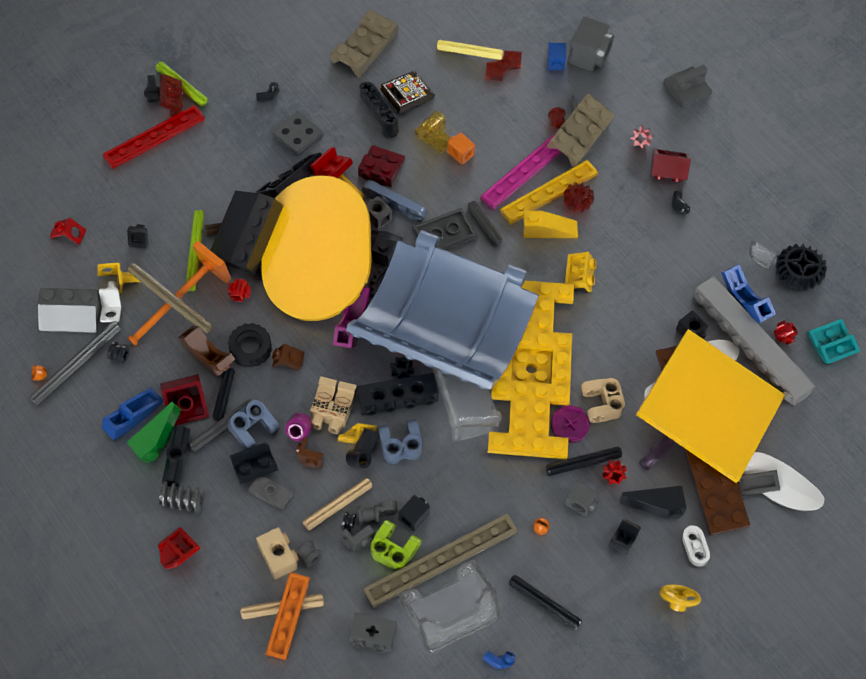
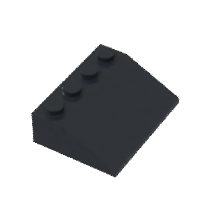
[210,190,283,274]

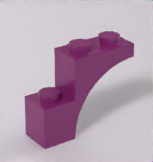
[333,287,370,348]

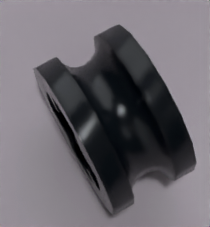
[341,511,357,532]

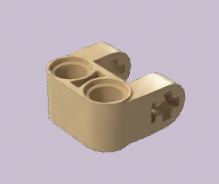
[581,378,625,423]

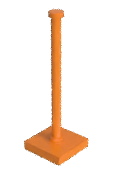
[127,240,231,346]

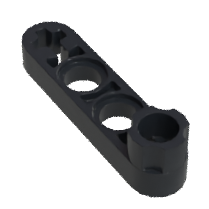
[359,81,398,137]

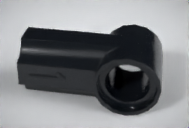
[346,428,379,468]

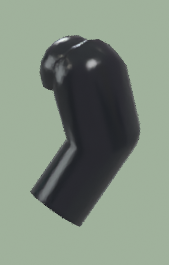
[672,190,690,215]

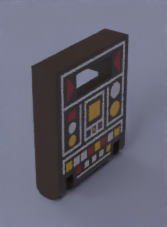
[380,71,435,114]

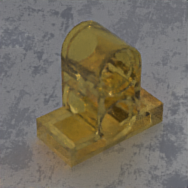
[415,111,451,153]

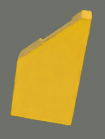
[338,423,377,444]

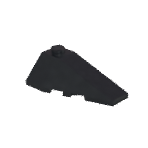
[255,152,322,198]
[371,230,403,267]

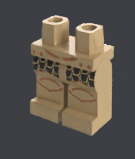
[310,376,357,435]

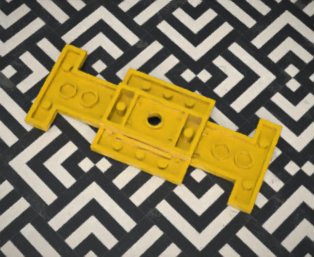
[488,281,574,459]

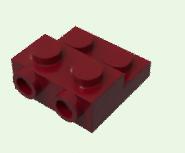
[358,145,405,187]

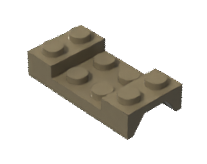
[331,10,398,77]
[546,93,615,167]

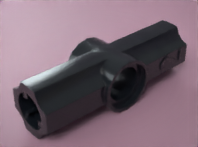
[162,425,191,487]

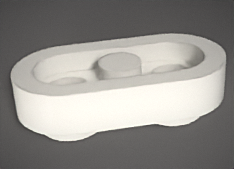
[682,526,710,567]

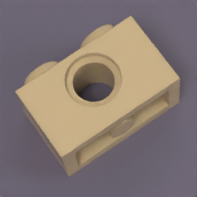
[256,527,299,580]

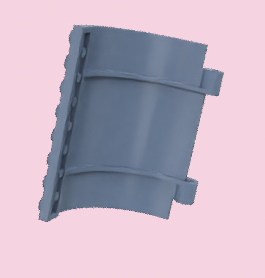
[346,230,539,390]

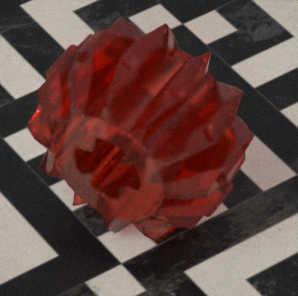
[563,181,594,212]

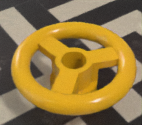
[660,584,701,612]

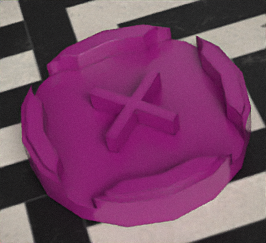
[551,405,590,443]

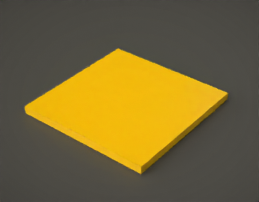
[636,329,785,483]

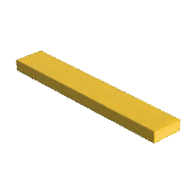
[500,160,598,225]

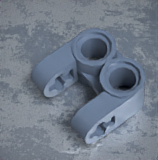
[227,400,280,450]
[377,419,422,464]

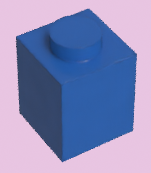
[547,42,566,70]

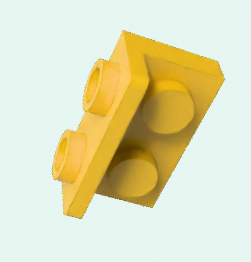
[565,252,597,293]

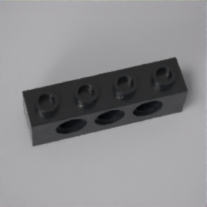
[357,373,439,416]

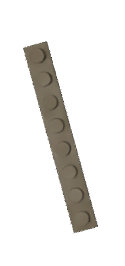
[363,514,518,609]

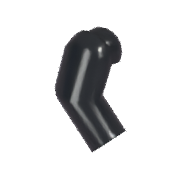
[256,82,280,101]

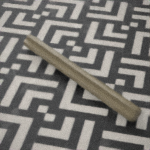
[128,263,213,333]

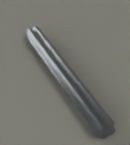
[29,321,121,405]

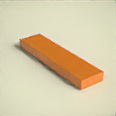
[265,572,310,661]

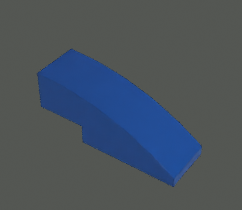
[102,387,163,441]

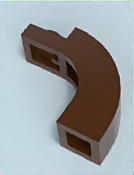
[178,326,235,376]

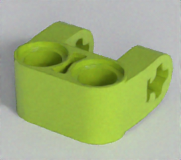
[371,520,422,572]

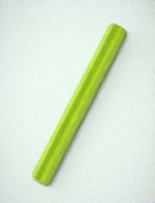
[186,210,204,292]

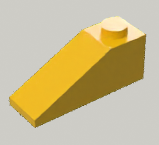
[522,211,578,238]

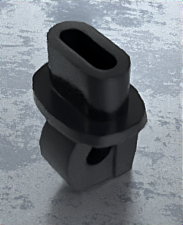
[144,75,162,103]

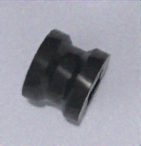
[107,341,130,364]

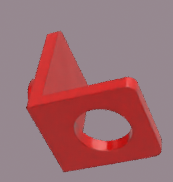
[49,218,86,244]

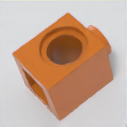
[447,132,476,165]

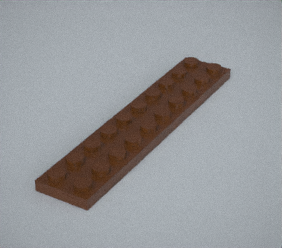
[656,346,750,536]

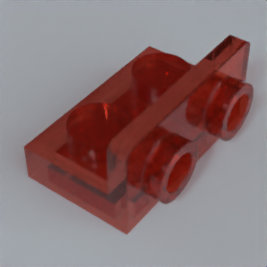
[160,74,183,117]

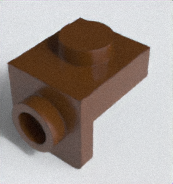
[272,344,304,371]
[296,437,324,468]

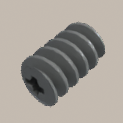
[159,482,205,513]

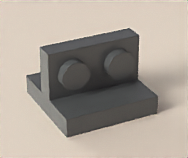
[664,65,712,107]

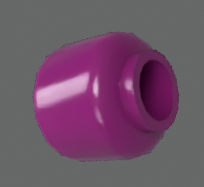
[285,413,313,441]

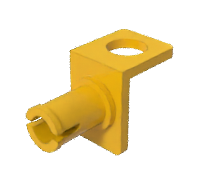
[97,263,140,294]

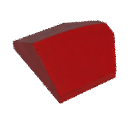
[158,527,201,569]

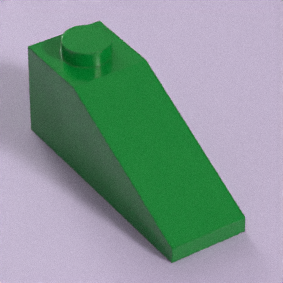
[127,402,181,464]

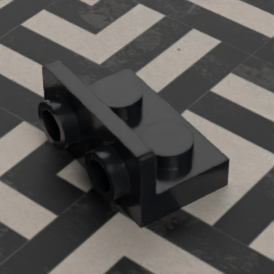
[230,442,278,484]

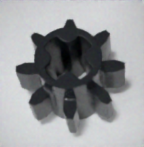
[390,356,414,379]

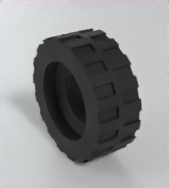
[228,323,272,367]

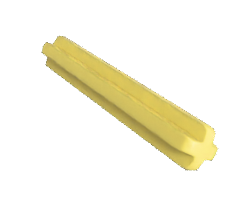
[437,40,503,60]

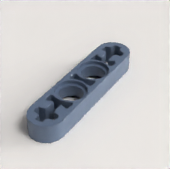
[361,181,427,222]

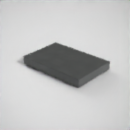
[412,208,477,251]

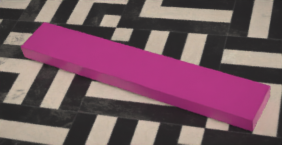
[480,134,561,210]

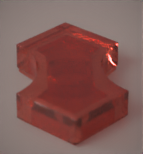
[485,51,522,81]

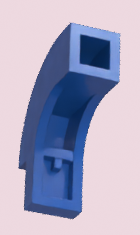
[721,264,776,323]

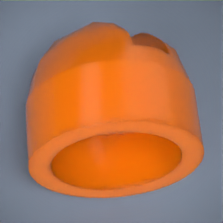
[31,365,47,381]
[533,517,550,535]

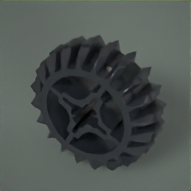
[775,243,827,292]

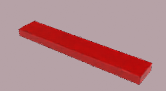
[103,105,205,170]

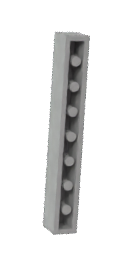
[694,276,815,406]

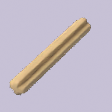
[303,478,372,531]
[241,594,324,619]

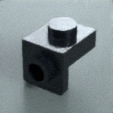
[608,518,641,555]

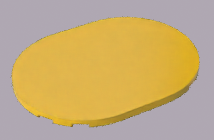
[262,176,371,321]

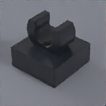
[127,224,148,248]

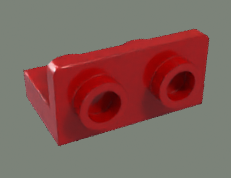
[311,147,353,178]

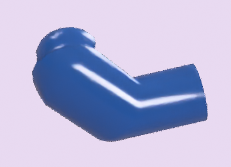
[482,651,515,669]

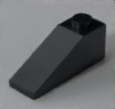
[620,485,687,519]

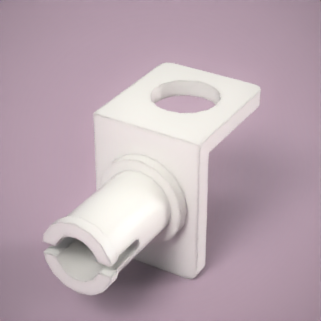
[99,281,122,322]

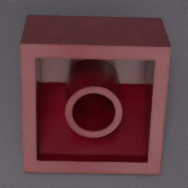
[651,148,691,182]
[160,374,209,426]

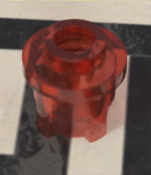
[548,107,566,129]

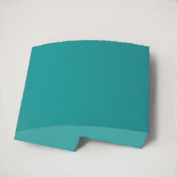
[807,319,861,365]

